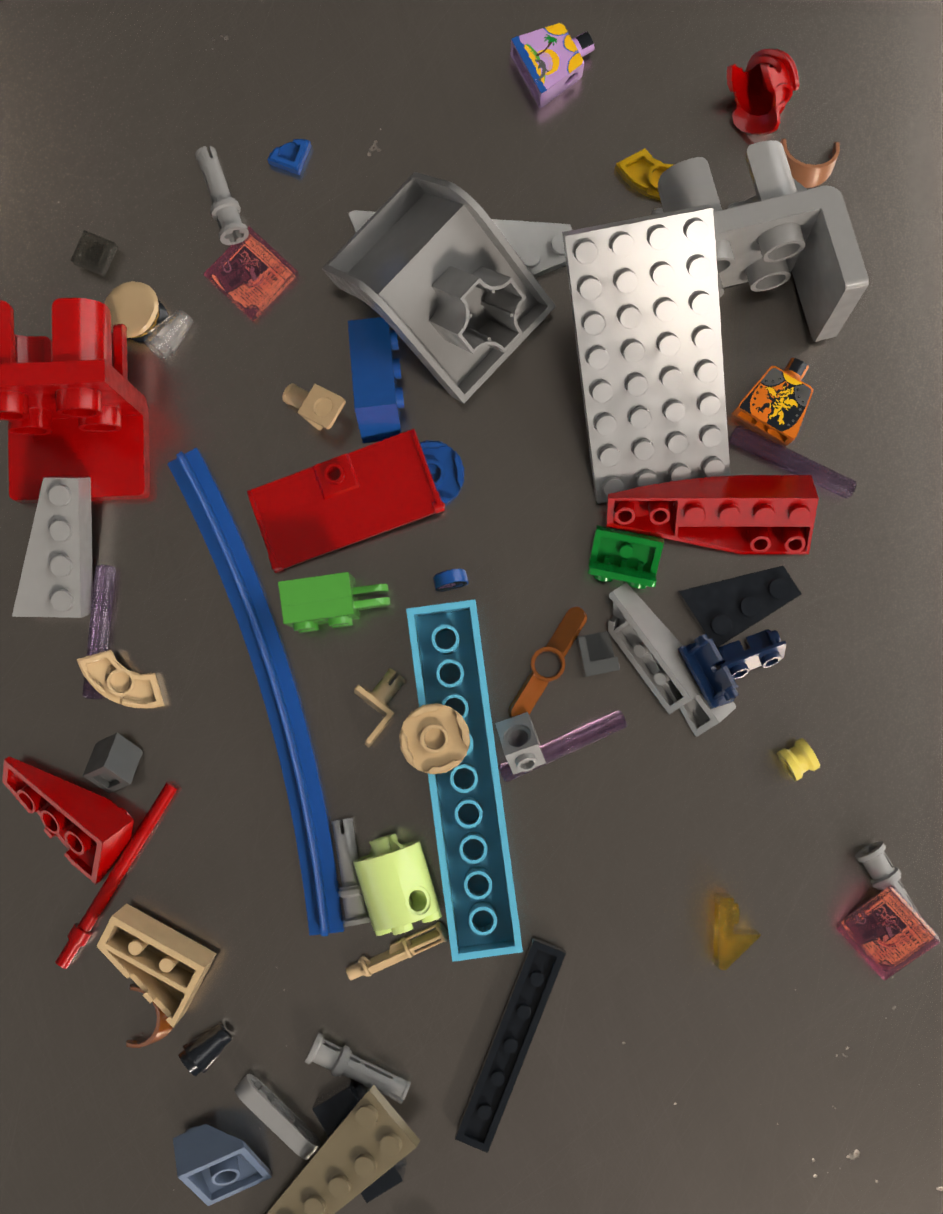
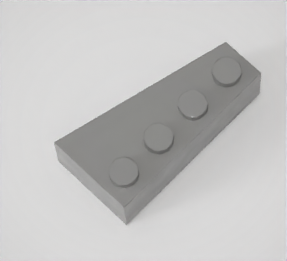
[12,477,93,618]

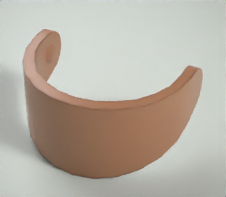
[780,138,840,188]

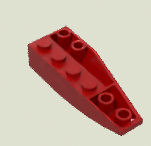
[606,475,819,554]

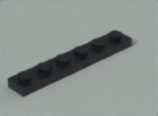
[455,938,566,1153]

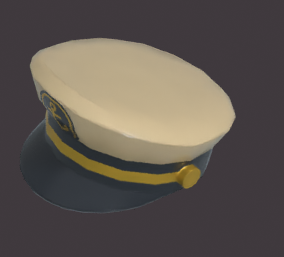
[104,281,169,342]

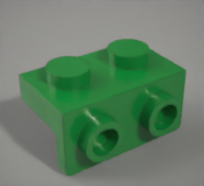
[588,525,664,589]

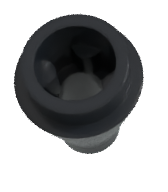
[178,1023,233,1077]

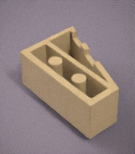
[97,903,217,1028]

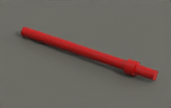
[55,782,178,969]

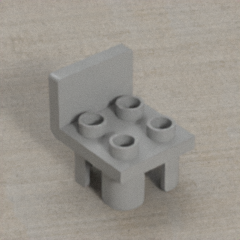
[652,140,869,342]

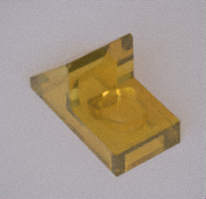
[713,893,761,970]

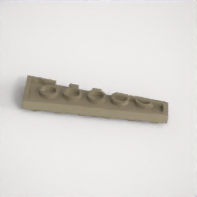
[266,1085,420,1214]

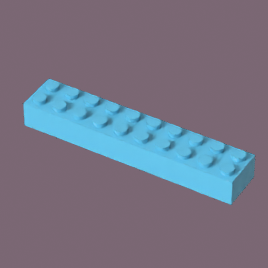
[406,599,523,962]

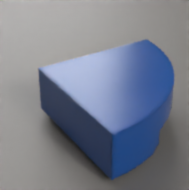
[267,139,312,175]

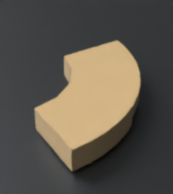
[77,650,165,709]

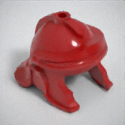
[727,48,800,135]

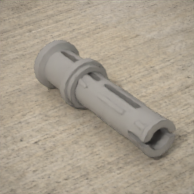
[195,146,249,245]
[331,817,371,927]
[855,841,926,925]
[305,1032,411,1104]

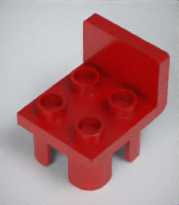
[0,298,150,504]

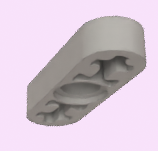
[234,1074,321,1160]

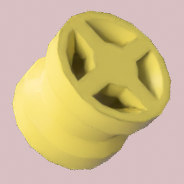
[777,738,820,781]

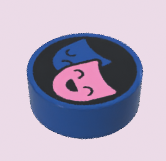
[433,568,469,591]

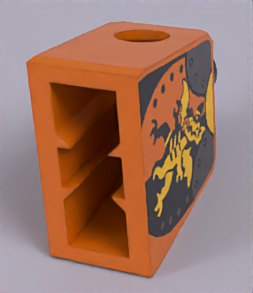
[732,358,814,446]

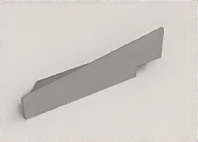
[608,583,736,737]

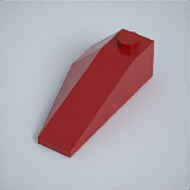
[2,756,134,885]

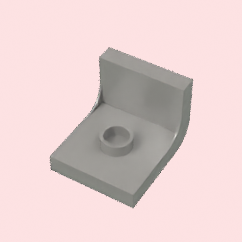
[322,172,556,403]

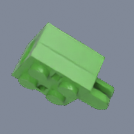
[278,572,391,633]

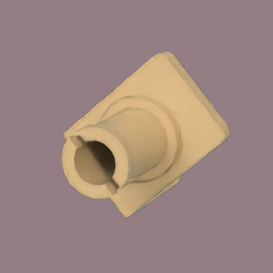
[282,383,346,430]
[354,668,406,748]

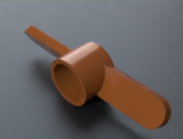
[508,607,587,718]

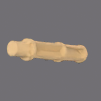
[346,922,448,981]

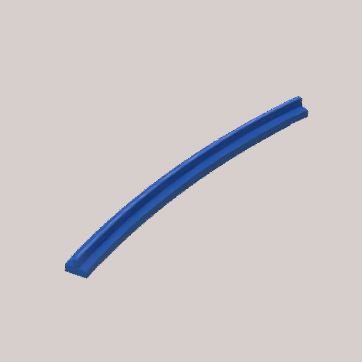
[167,447,345,937]

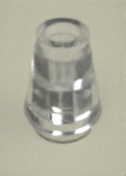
[144,309,194,360]

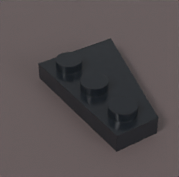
[677,566,802,648]

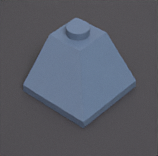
[173,1124,272,1206]

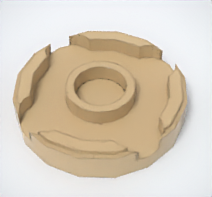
[399,703,470,774]

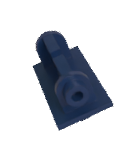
[716,629,786,680]
[678,634,739,709]

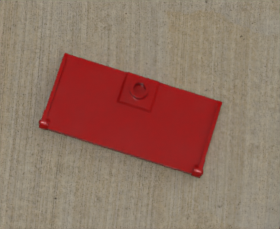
[247,428,445,573]

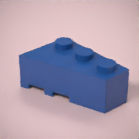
[348,317,405,443]

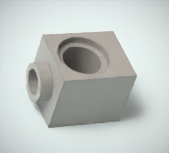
[495,712,546,775]

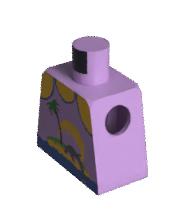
[510,23,595,109]

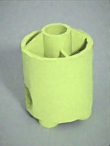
[353,833,442,936]

